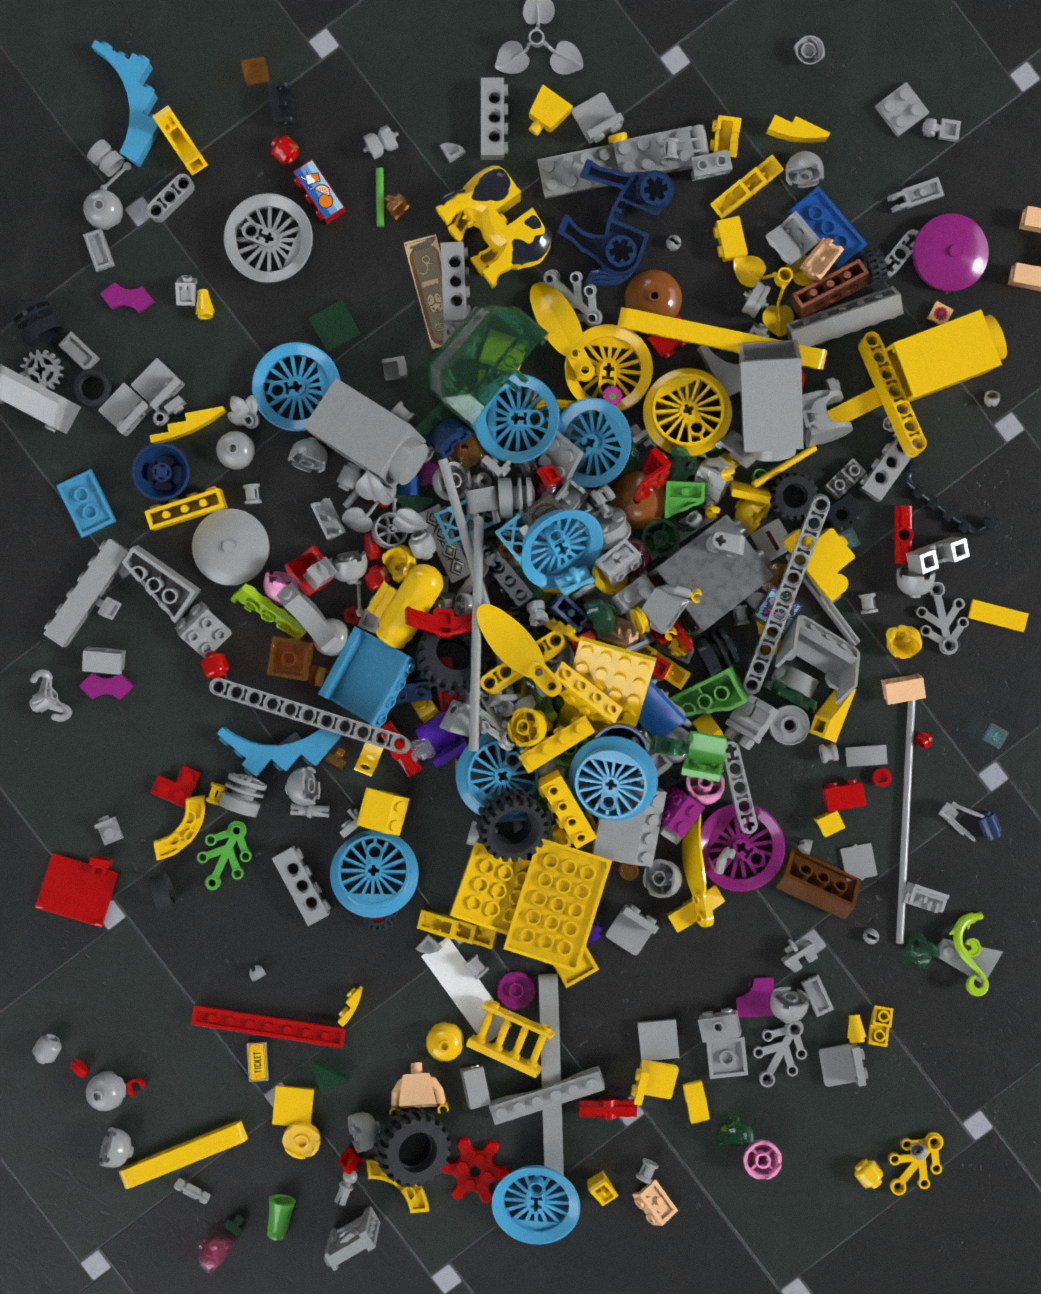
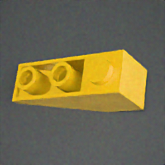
[809,689,856,743]

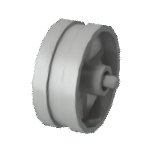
[741,281,771,318]
[371,512,408,549]

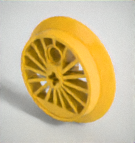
[564,324,653,412]
[643,368,732,457]

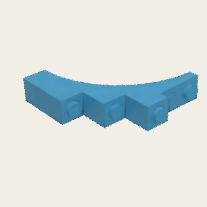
[91,40,161,167]
[217,719,347,777]

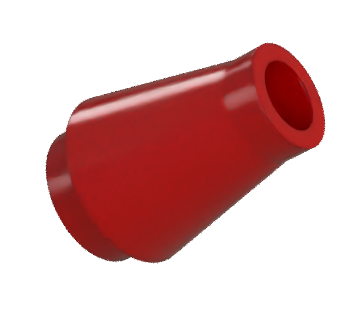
[363,533,384,563]

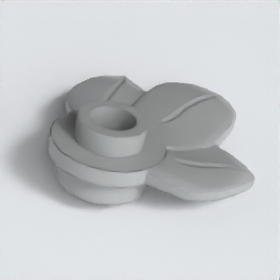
[227,395,260,429]

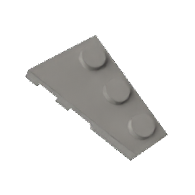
[933,938,1003,983]

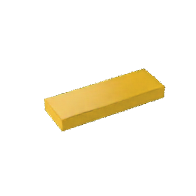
[967,599,1029,632]

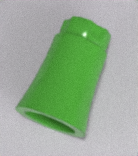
[267,1194,296,1240]

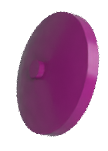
[912,213,989,292]

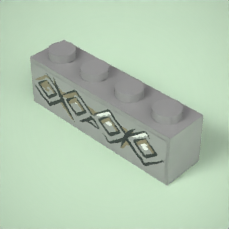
[419,504,471,584]

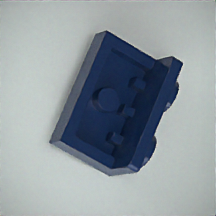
[395,672,432,704]

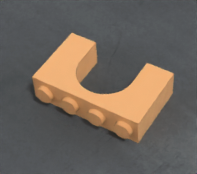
[1008,206,1041,292]

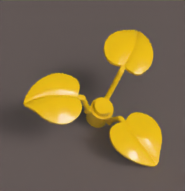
[733,255,815,337]

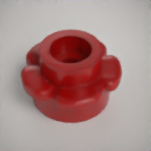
[344,606,361,625]
[915,731,933,749]

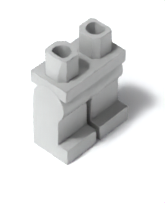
[724,691,779,750]

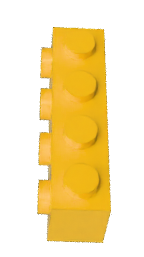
[144,486,228,531]
[518,715,595,774]
[537,769,597,849]

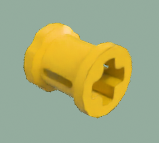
[205,782,228,806]

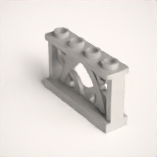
[323,1206,380,1271]

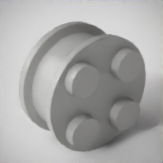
[596,505,631,550]

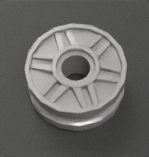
[768,705,810,745]

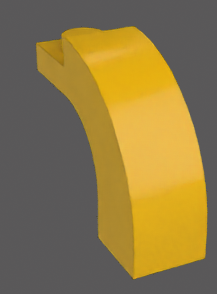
[152,106,208,176]

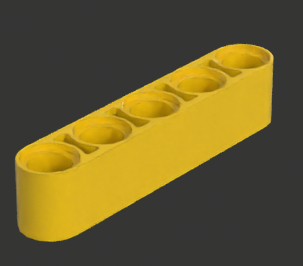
[480,631,567,695]

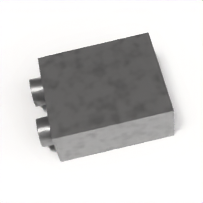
[647,515,774,636]

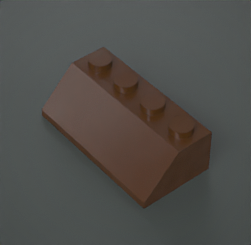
[776,847,861,920]

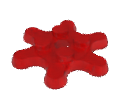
[441,1136,511,1203]

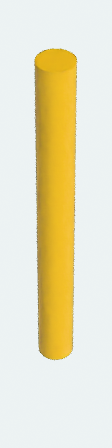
[751,445,817,488]

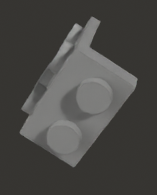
[572,92,624,144]
[766,211,821,265]
[175,601,232,658]
[606,904,659,955]
[819,1043,868,1087]

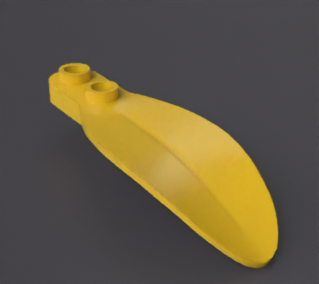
[530,282,595,382]
[476,604,562,697]
[682,814,714,928]

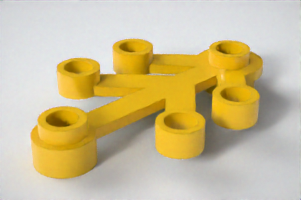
[888,1132,943,1196]

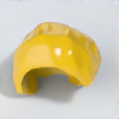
[382,545,416,583]
[886,624,922,659]

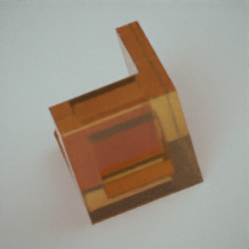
[241,57,270,85]

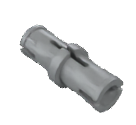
[290,803,330,818]

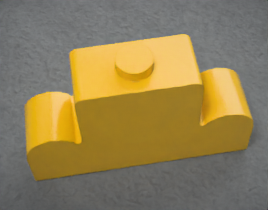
[780,528,855,601]

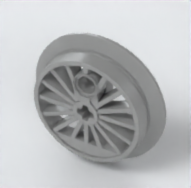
[224,193,313,283]

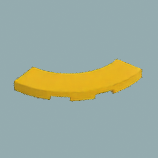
[153,795,206,860]
[366,1158,429,1213]

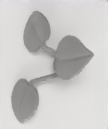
[495,0,583,75]
[342,469,429,533]

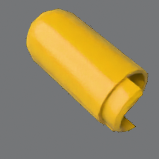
[367,564,444,649]

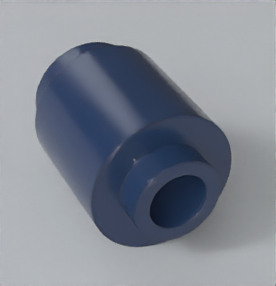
[977,810,1002,840]

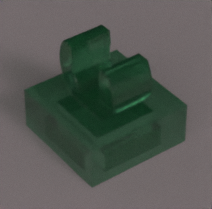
[222,1214,244,1237]

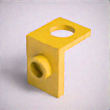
[354,743,384,777]

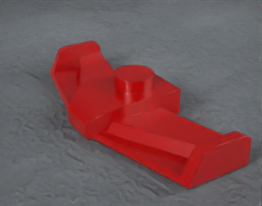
[405,606,472,638]

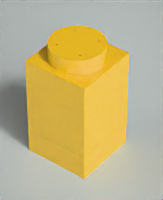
[886,310,1007,402]

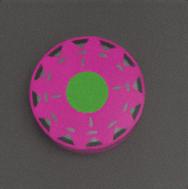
[602,386,622,405]

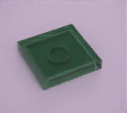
[309,300,361,352]

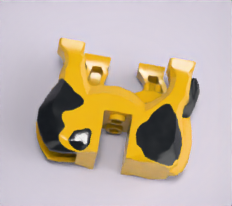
[436,165,552,288]

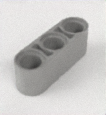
[146,174,194,223]

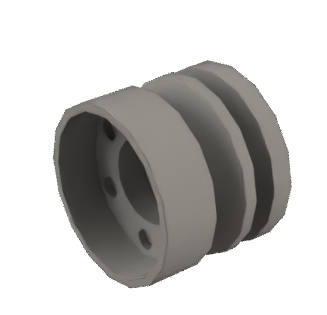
[498,477,535,519]
[218,773,267,817]

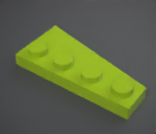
[230,583,307,639]

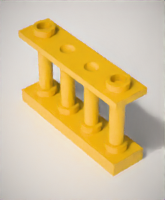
[466,1000,556,1078]

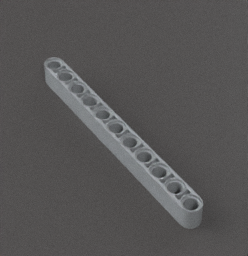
[743,494,830,694]
[209,678,411,754]
[538,973,564,1182]

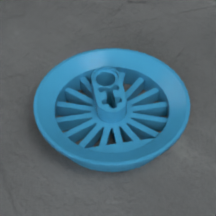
[252,342,340,431]
[473,374,560,463]
[558,398,631,488]
[521,509,603,589]
[456,733,539,820]
[568,736,658,821]
[330,830,419,918]
[492,1165,580,1244]

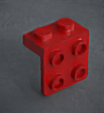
[634,447,672,502]
[285,545,335,596]

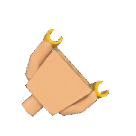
[389,1062,449,1115]

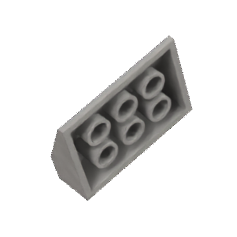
[591,782,667,867]

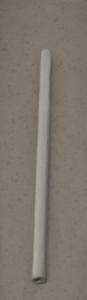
[438,458,511,678]
[469,517,484,751]

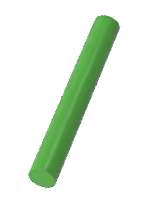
[376,168,384,227]

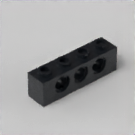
[784,493,863,538]

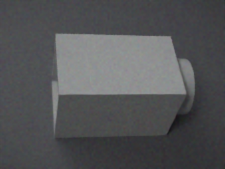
[738,340,804,461]
[304,378,428,489]

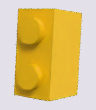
[713,216,748,262]

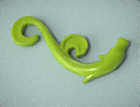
[949,912,989,997]

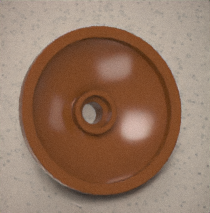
[624,270,682,318]
[610,471,666,529]

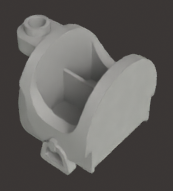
[802,377,853,447]

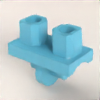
[554,565,595,596]

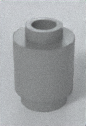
[336,462,362,492]

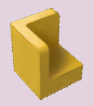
[814,811,845,837]

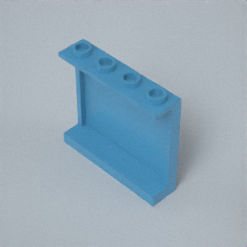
[318,626,417,728]

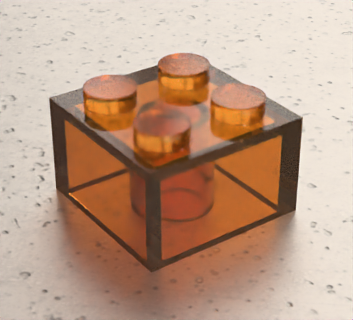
[267,635,314,681]

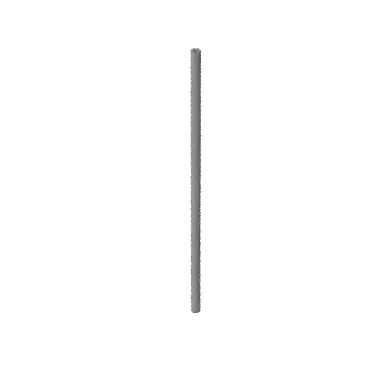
[896,700,916,944]

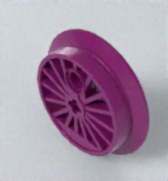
[701,803,785,892]

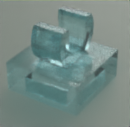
[838,527,860,550]
[981,723,1009,749]

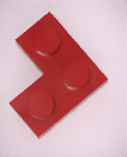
[151,765,202,808]

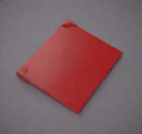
[35,853,119,928]

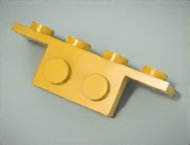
[554,661,623,724]

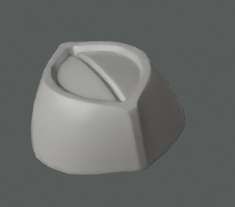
[793,35,825,65]

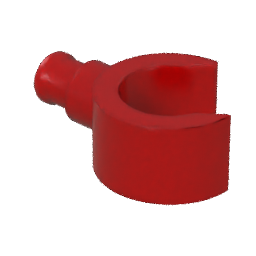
[124,1078,146,1097]

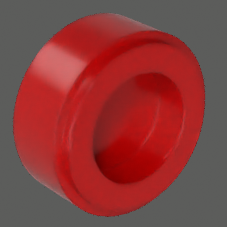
[871,767,892,787]
[70,1059,89,1077]

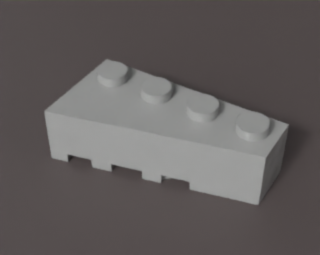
[122,545,201,623]

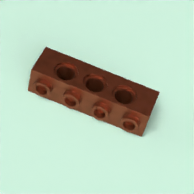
[792,259,869,319]

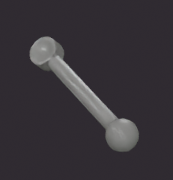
[99,162,131,190]
[355,578,364,617]

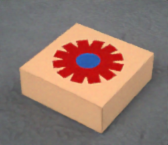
[927,301,953,325]

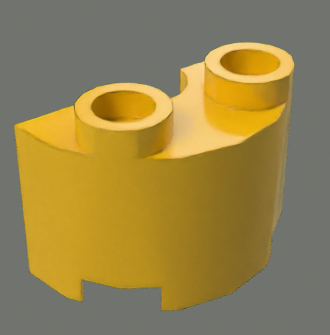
[709,115,742,157]

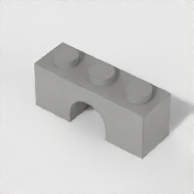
[906,536,970,574]

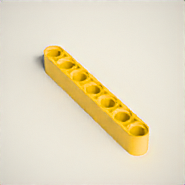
[858,331,927,458]
[118,1120,248,1189]

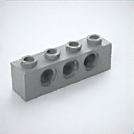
[481,78,508,160]
[440,242,471,323]
[859,427,917,502]
[272,846,331,926]

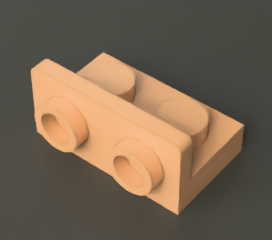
[633,1180,678,1226]

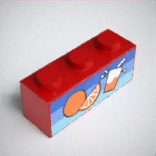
[293,159,346,224]

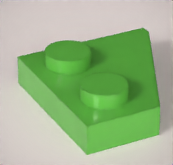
[664,480,705,518]

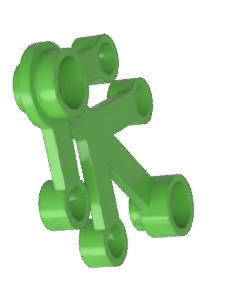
[197,821,252,890]

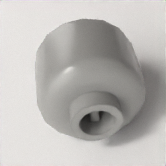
[409,530,437,560]
[32,1034,62,1064]

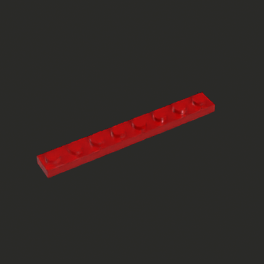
[191,1004,346,1048]

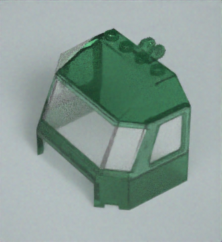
[426,303,549,433]

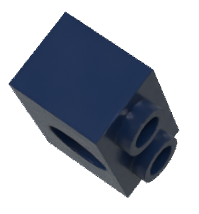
[545,593,590,633]

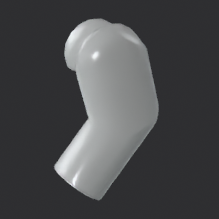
[714,847,736,874]

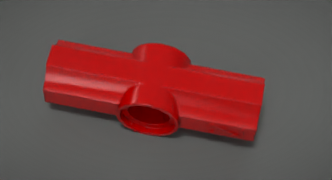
[892,506,914,564]
[380,721,423,777]
[579,1096,637,1120]

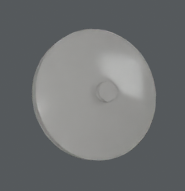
[192,509,270,586]

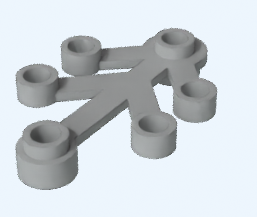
[543,269,603,327]
[915,582,969,655]
[469,685,516,751]
[752,1020,807,1087]

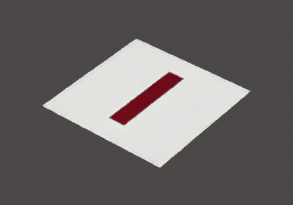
[750,518,788,561]

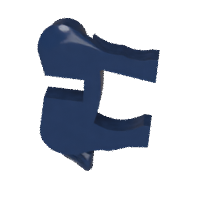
[557,159,674,289]

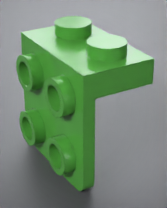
[681,731,727,782]

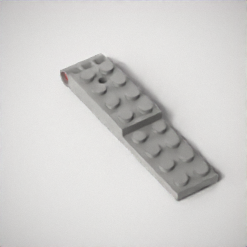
[537,125,710,199]

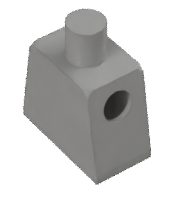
[439,691,483,737]

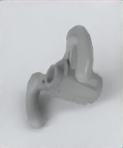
[29,669,72,722]

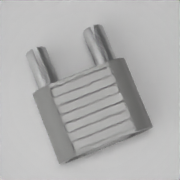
[466,486,500,524]

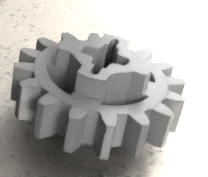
[20,350,64,390]

